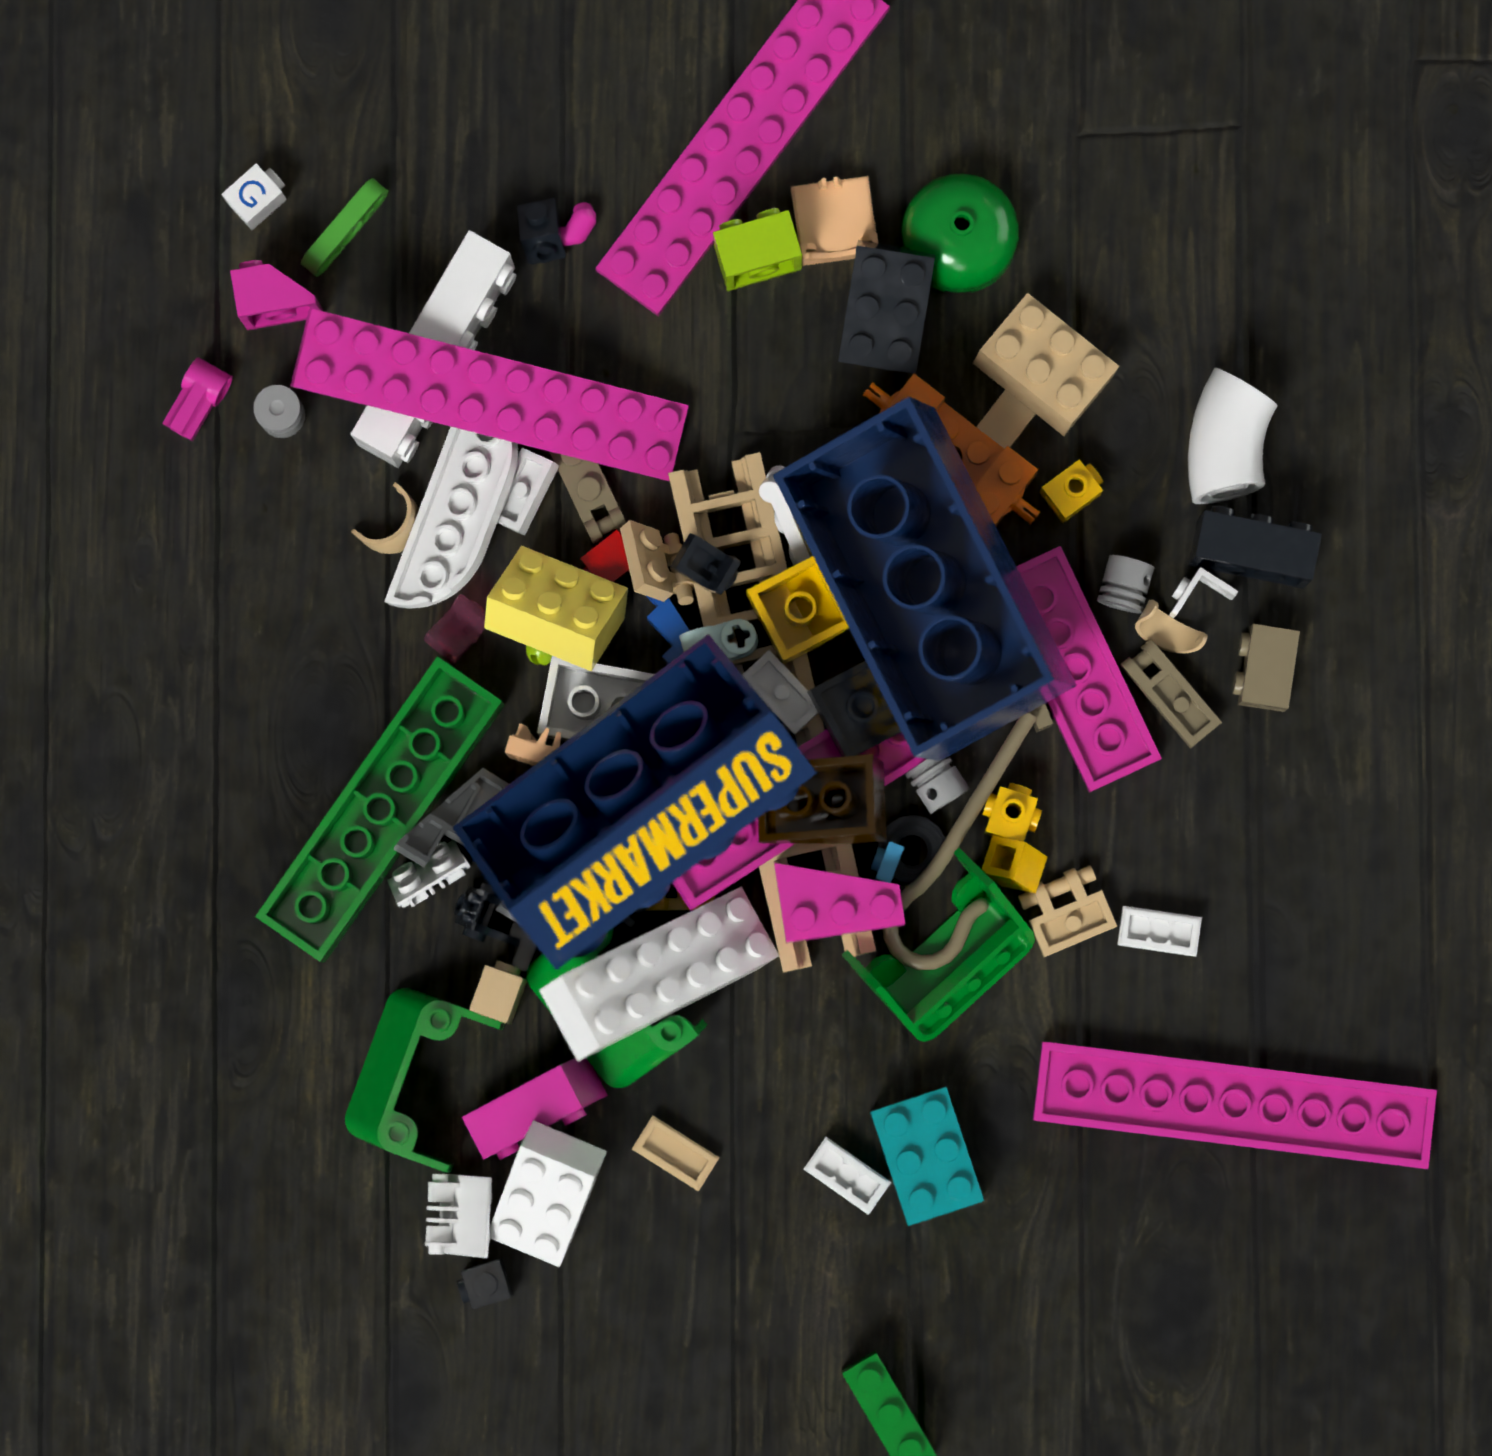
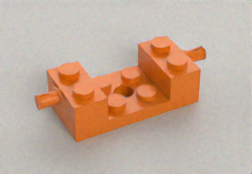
[863,374,1041,526]

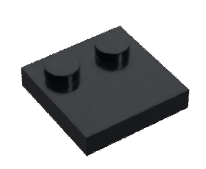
[807,661,901,757]

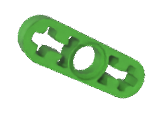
[301,178,388,277]

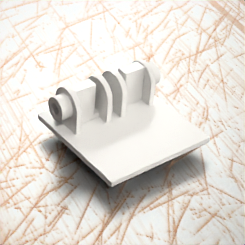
[387,840,471,908]
[425,1174,492,1258]

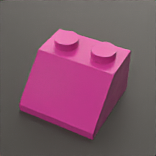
[230,260,323,330]

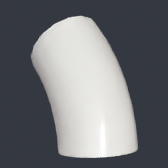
[1188,368,1278,504]

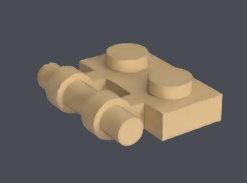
[620,520,694,605]
[1018,865,1117,957]

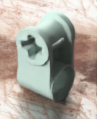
[679,619,758,661]

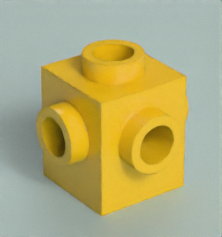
[982,783,1042,842]

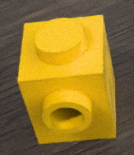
[1039,459,1103,523]
[981,836,1047,894]

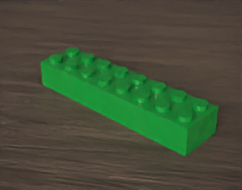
[255,656,505,963]

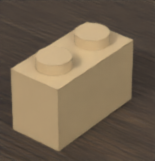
[469,961,527,1024]

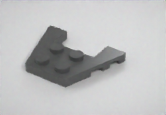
[393,768,518,923]

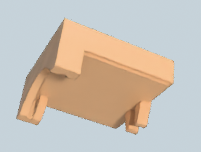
[791,176,878,266]
[505,723,561,766]

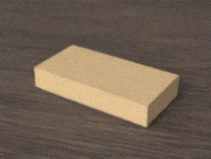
[977,390,1036,449]
[632,1116,720,1191]

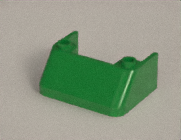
[842,848,1035,1042]
[345,988,505,1173]

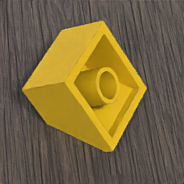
[746,556,849,665]

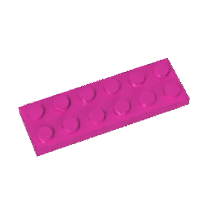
[1016,546,1162,793]

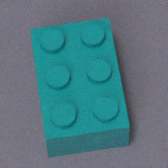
[870,1087,984,1226]

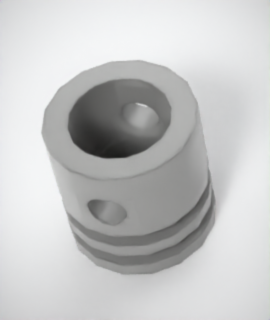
[254,385,305,438]
[1097,555,1154,613]
[905,757,970,814]

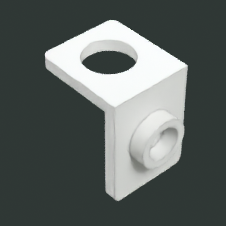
[1169,567,1238,618]

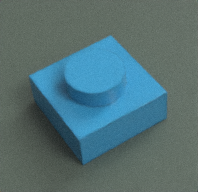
[871,841,904,883]

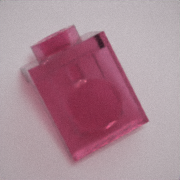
[424,594,486,665]

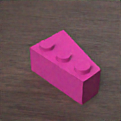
[774,863,905,944]
[462,1058,608,1160]

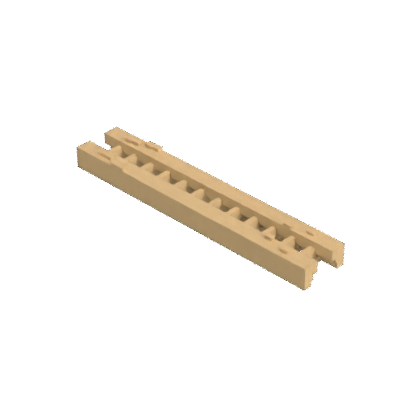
[668,452,876,973]

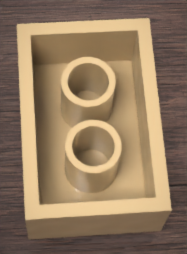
[973,293,1119,436]

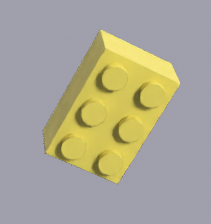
[484,545,628,671]

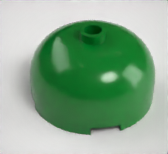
[901,173,1019,293]

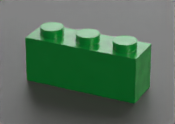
[841,1350,937,1456]

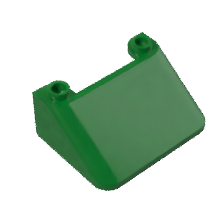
[526,928,708,1088]

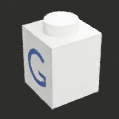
[221,163,287,230]

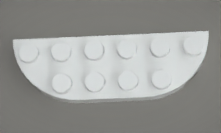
[384,427,518,608]

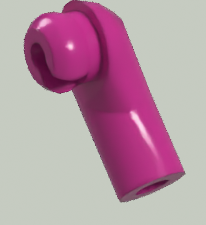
[560,202,597,246]

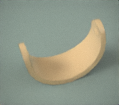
[351,482,419,554]
[1135,600,1208,654]

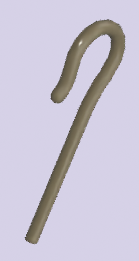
[883,713,1037,970]

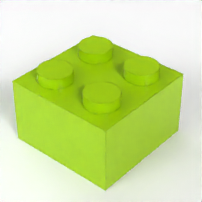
[713,208,802,291]

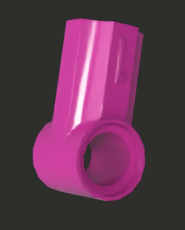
[162,357,233,441]

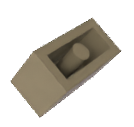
[1232,624,1300,712]

